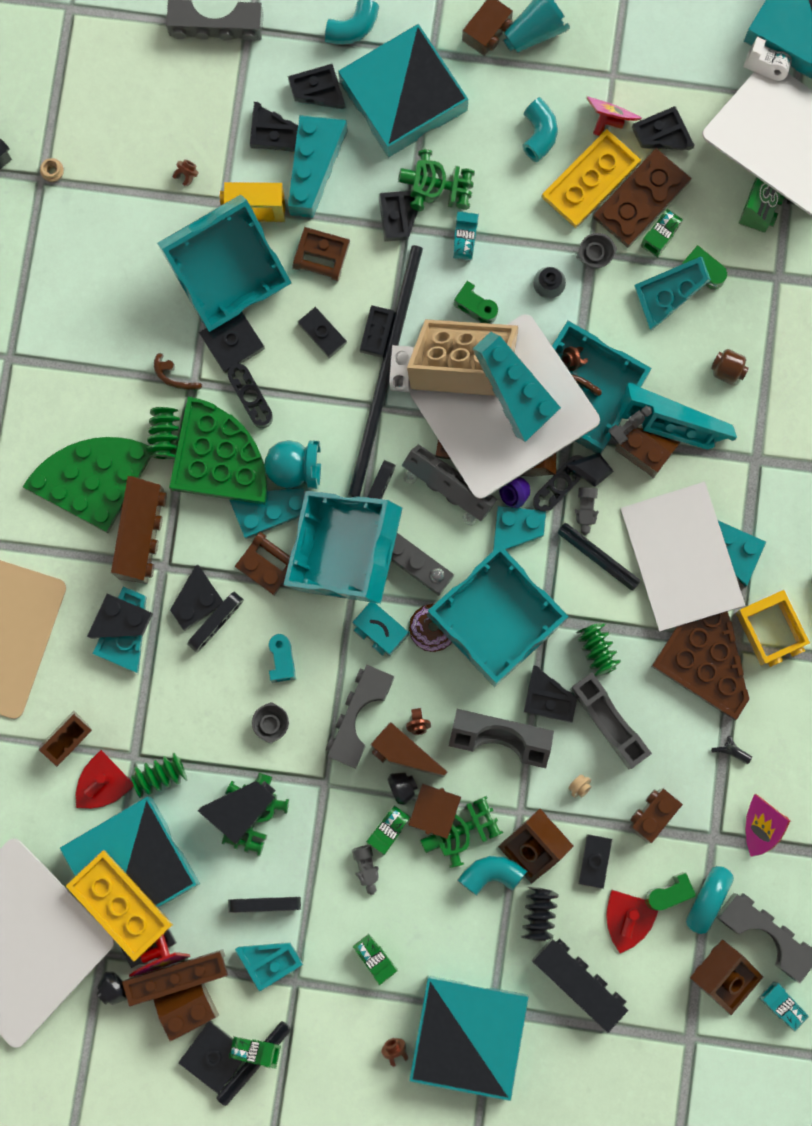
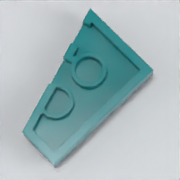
[634,257,711,330]
[229,488,305,539]
[718,520,766,587]
[92,586,147,674]

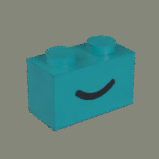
[352,602,409,656]

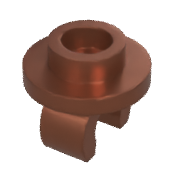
[173,159,199,186]
[562,347,588,371]
[406,708,431,735]
[381,1038,408,1067]

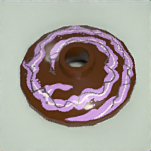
[409,604,452,652]

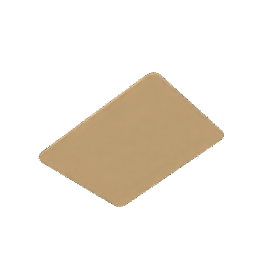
[0,560,66,719]

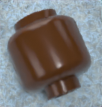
[711,349,749,385]

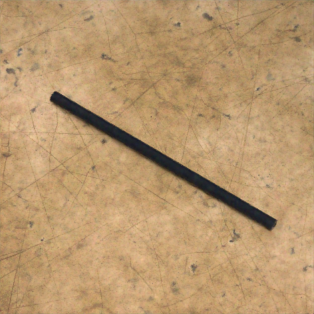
[348,245,423,497]

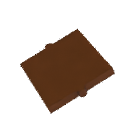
[408,783,461,839]

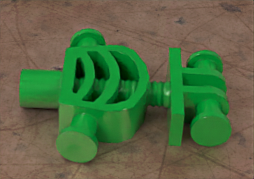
[398,149,475,211]
[221,773,289,856]
[420,796,503,868]

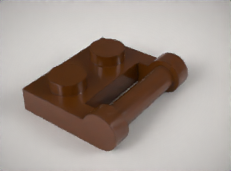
[292,227,350,282]
[235,532,290,596]

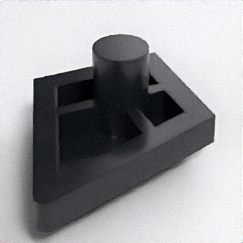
[565,452,614,487]

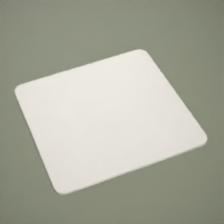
[702,70,812,216]
[410,314,600,499]
[0,839,114,1048]

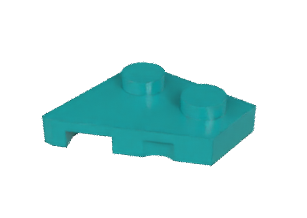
[493,506,546,551]
[235,942,303,992]

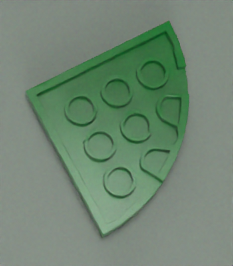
[169,396,267,505]
[23,437,151,533]

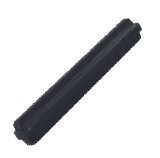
[558,523,640,590]
[216,1021,291,1106]

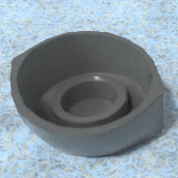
[576,233,617,268]
[252,702,289,744]

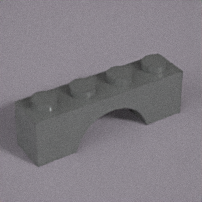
[166,0,263,41]
[326,665,394,769]
[570,672,652,770]
[449,709,554,769]
[716,893,812,983]

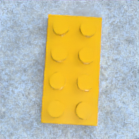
[541,129,641,228]
[66,850,173,961]

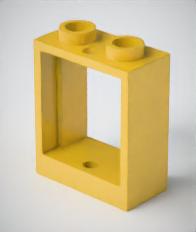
[220,182,286,222]
[736,590,810,667]

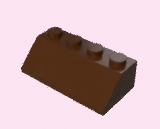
[111,476,167,584]

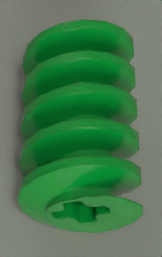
[146,407,180,460]
[575,623,621,678]
[131,753,187,798]

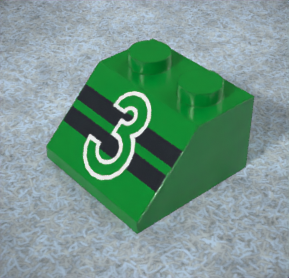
[739,177,785,233]

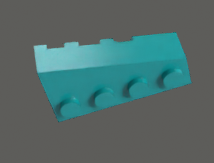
[288,115,348,218]
[473,332,561,442]

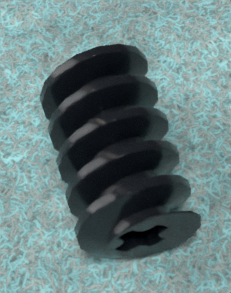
[521,887,559,941]

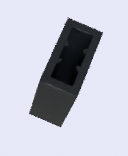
[198,781,277,844]

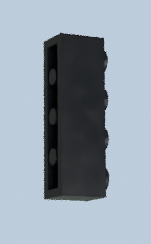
[531,938,629,1033]

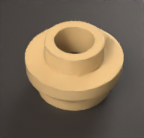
[40,158,64,182]
[568,774,591,798]

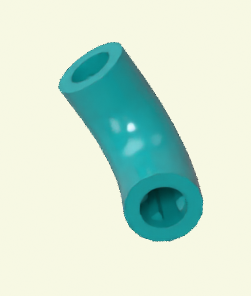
[325,0,379,44]
[523,97,558,162]
[457,856,527,896]
[686,866,734,934]

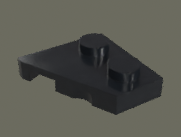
[288,63,346,109]
[250,102,298,151]
[632,106,695,150]
[378,190,424,241]
[170,565,223,631]
[87,593,153,639]
[524,665,577,723]

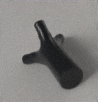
[711,736,752,765]

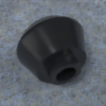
[533,267,566,298]
[387,772,418,805]
[96,971,127,1005]

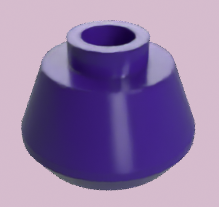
[499,477,531,509]

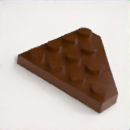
[651,611,750,720]

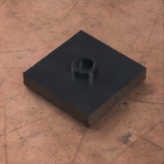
[199,312,265,373]
[178,1021,242,1094]

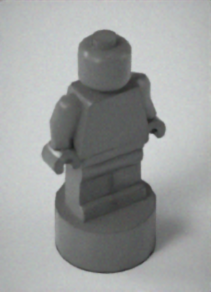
[608,406,652,446]
[575,487,599,535]
[352,845,379,895]

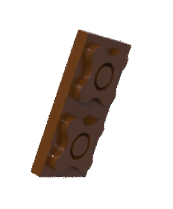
[593,148,692,248]

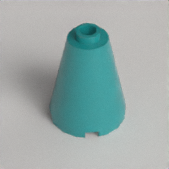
[503,0,570,53]

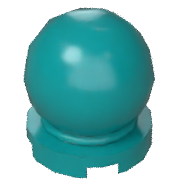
[264,440,321,489]

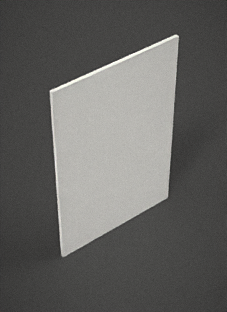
[621,482,745,632]

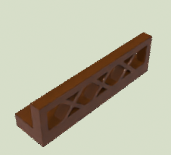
[122,949,228,1007]

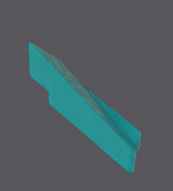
[620,383,737,450]

